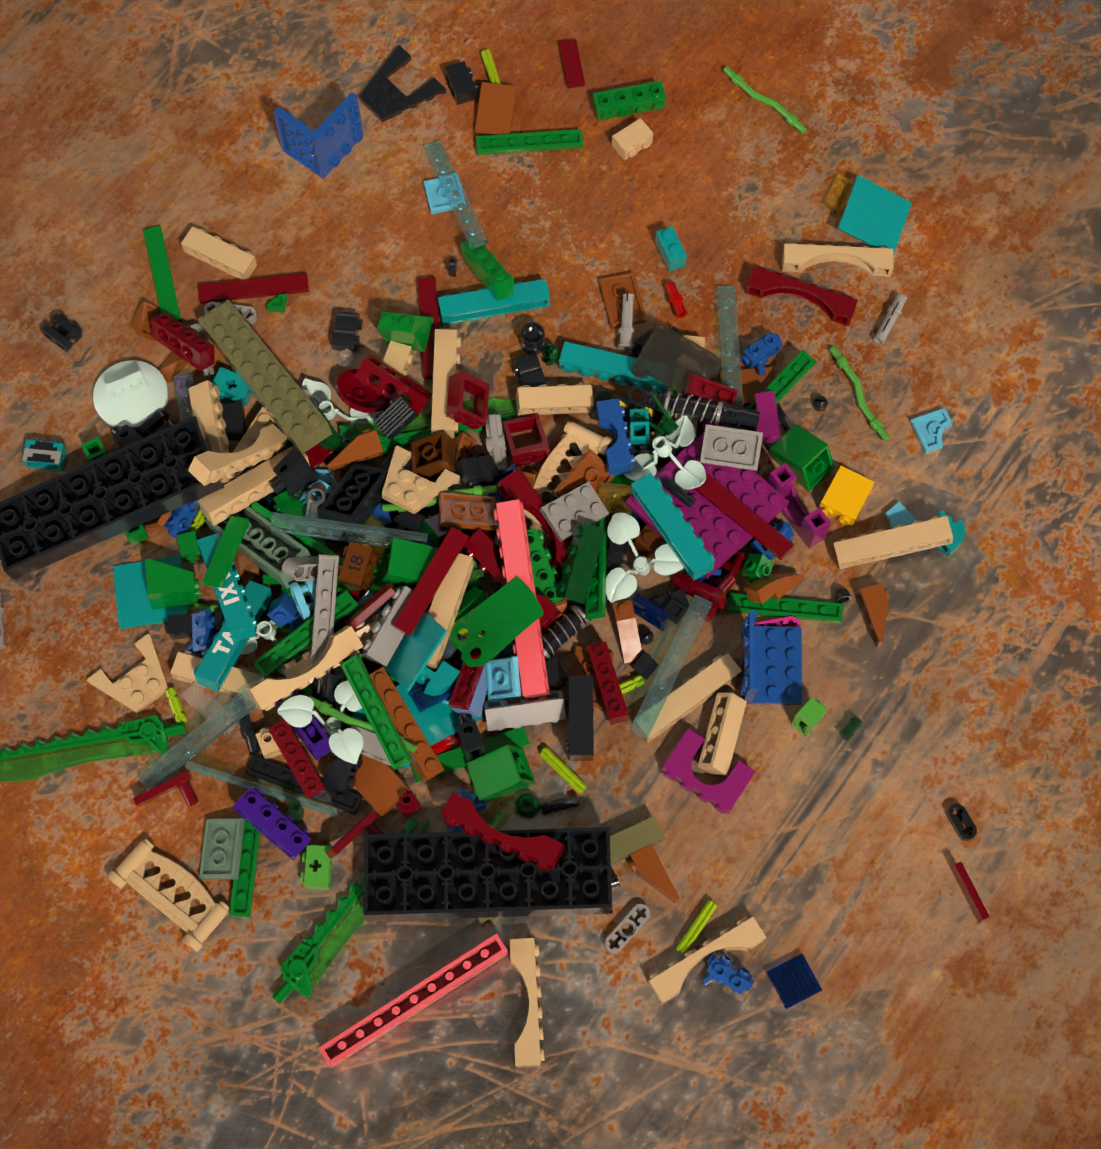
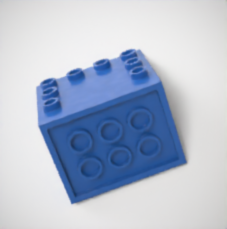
[273,92,364,179]
[740,611,802,705]

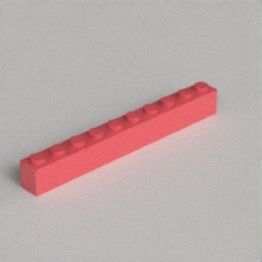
[494,499,550,698]
[319,933,508,1068]

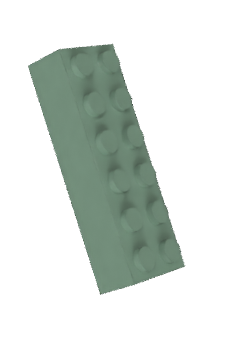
[205,506,312,589]

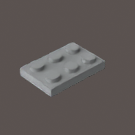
[700,425,763,471]
[540,482,609,542]

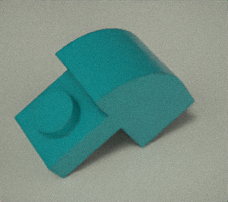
[630,409,650,445]
[935,510,966,557]
[416,661,460,696]

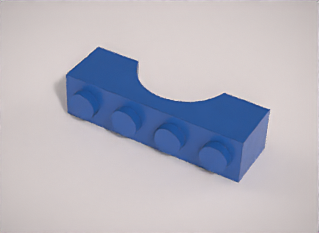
[596,399,635,476]

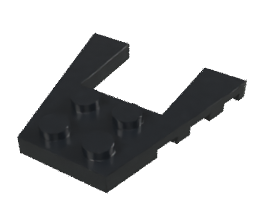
[359,45,446,122]

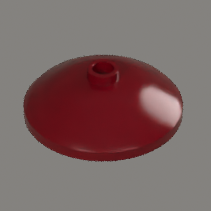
[335,369,389,413]

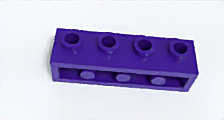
[275,689,331,760]
[232,787,312,861]

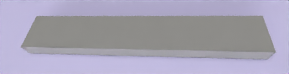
[310,554,339,674]

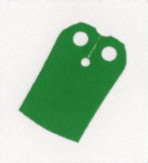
[449,576,544,667]

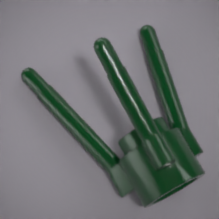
[635,392,679,436]
[317,408,343,451]

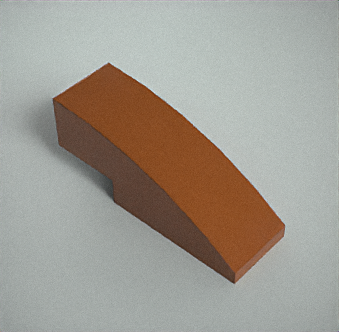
[745,572,804,604]

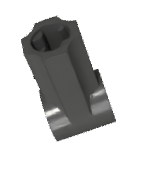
[305,483,326,524]

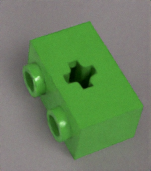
[791,698,827,737]
[301,845,333,890]

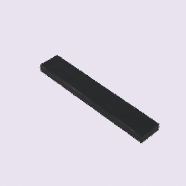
[245,755,364,816]

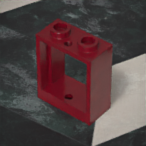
[446,371,489,430]
[502,413,550,467]

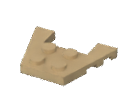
[381,446,460,514]
[87,633,169,714]

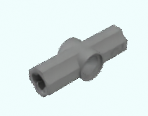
[486,414,508,472]

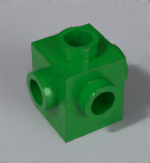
[741,554,774,584]

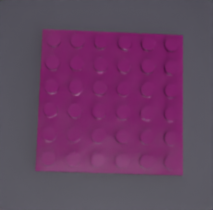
[625,431,789,579]

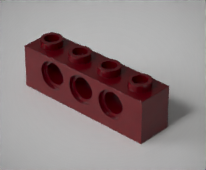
[151,312,215,371]
[354,353,432,414]
[587,641,630,725]
[268,720,325,799]

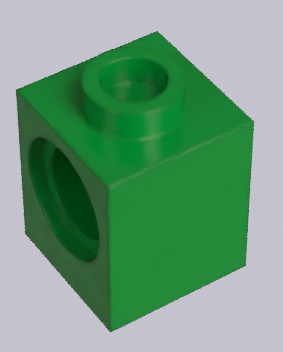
[177,531,203,563]

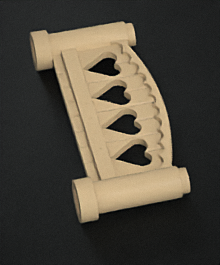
[524,422,614,527]
[106,839,230,953]

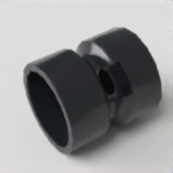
[521,322,545,354]

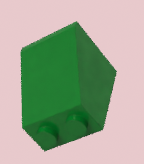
[377,312,434,352]
[770,425,835,492]
[378,537,438,589]
[145,559,201,609]
[466,745,536,802]

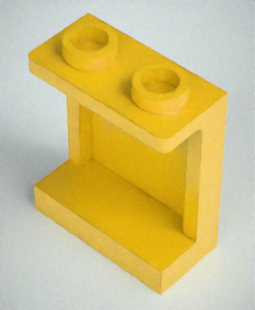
[819,466,875,526]

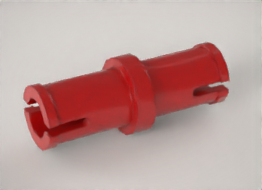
[664,282,688,318]

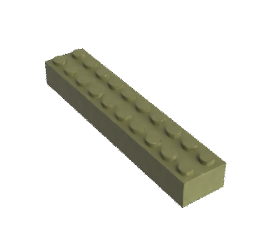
[198,299,332,454]

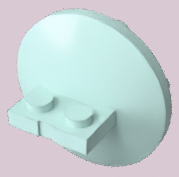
[93,360,169,430]

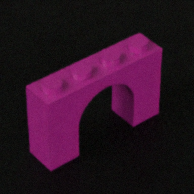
[702,391,781,443]
[767,463,831,549]
[661,728,756,815]

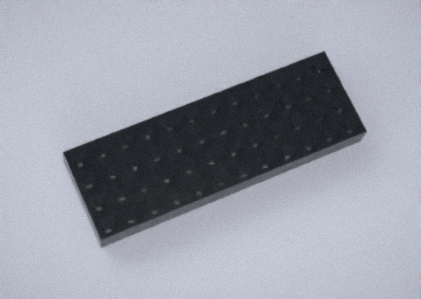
[0,415,225,580]
[363,827,613,921]

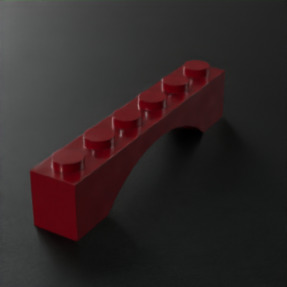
[745,266,858,327]
[497,469,572,576]
[464,528,562,629]
[442,792,564,871]

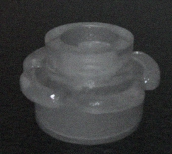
[338,350,356,367]

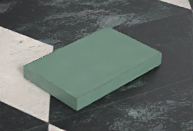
[199,818,245,880]

